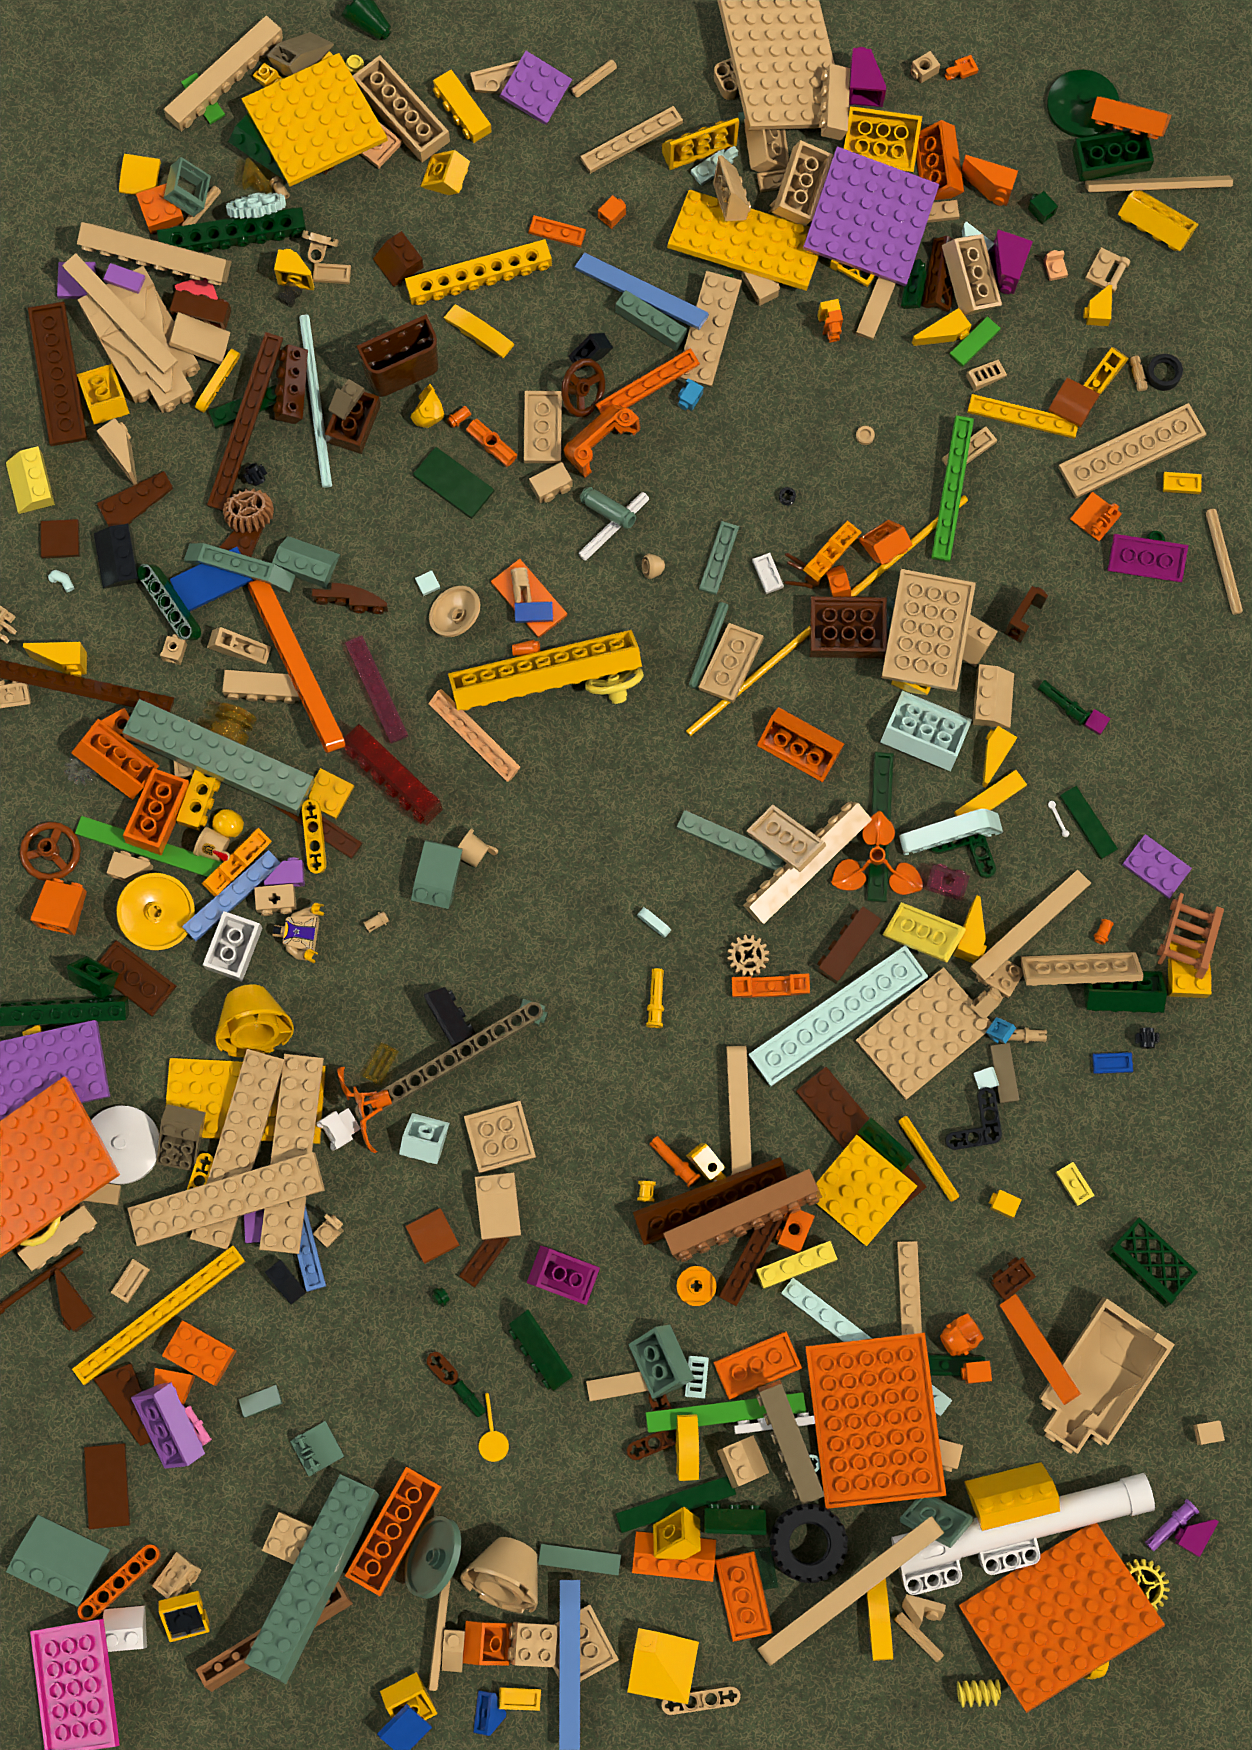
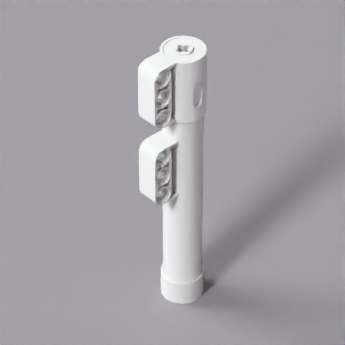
[891,1473,1155,1595]

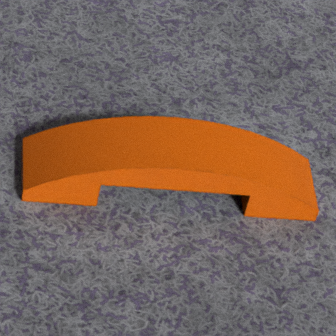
[732,974,810,998]

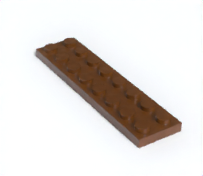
[28,302,88,446]
[796,1067,927,1213]
[633,1157,787,1245]

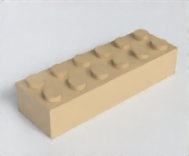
[353,55,450,163]

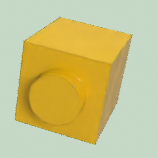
[989,1190,1022,1219]

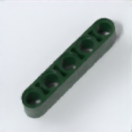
[137,564,201,641]

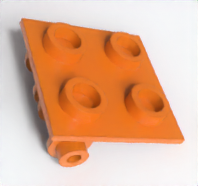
[1070,492,1122,541]

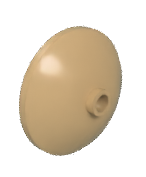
[429,586,480,637]

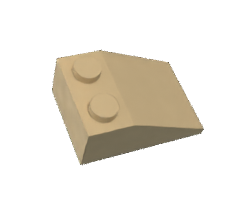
[97,418,137,485]
[475,1173,521,1240]

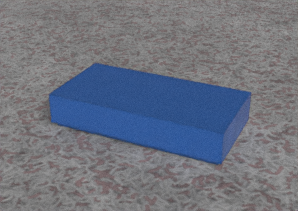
[515,602,553,623]
[1092,1053,1133,1074]

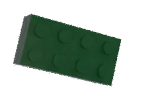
[1072,130,1154,182]

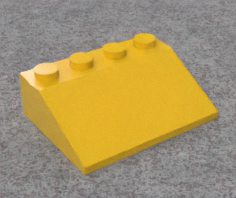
[844,106,922,172]
[662,118,739,170]
[964,1462,1060,1531]

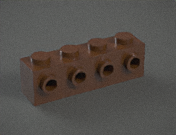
[273,344,308,424]

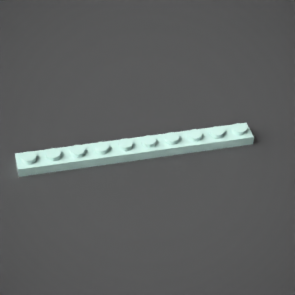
[781,1278,952,1416]

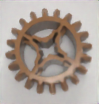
[223,488,274,533]

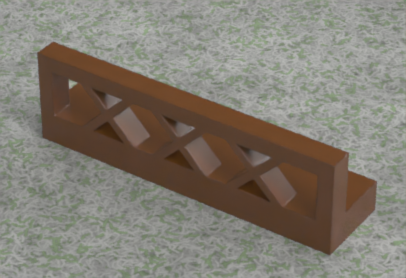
[922,235,954,312]

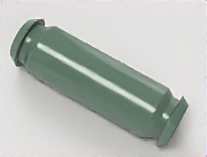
[580,487,636,529]

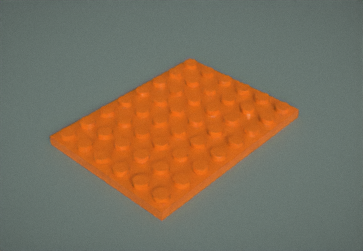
[0,1076,120,1258]
[806,1333,946,1509]
[959,1523,1165,1713]

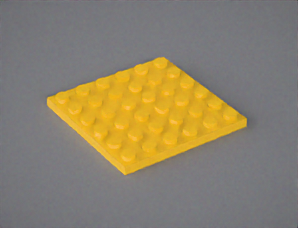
[241,53,388,187]

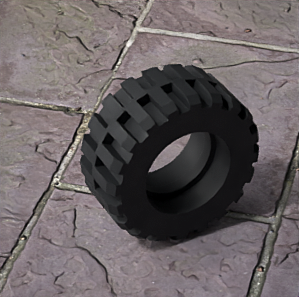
[769,1504,848,1583]

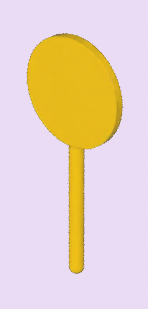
[479,1393,509,1462]

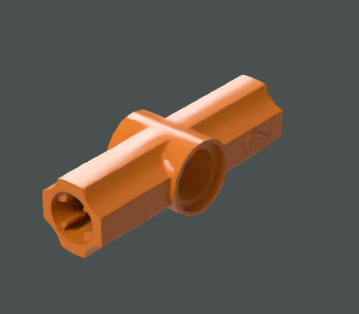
[466,419,517,467]

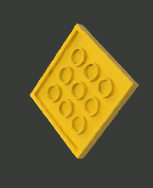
[816,1135,917,1246]

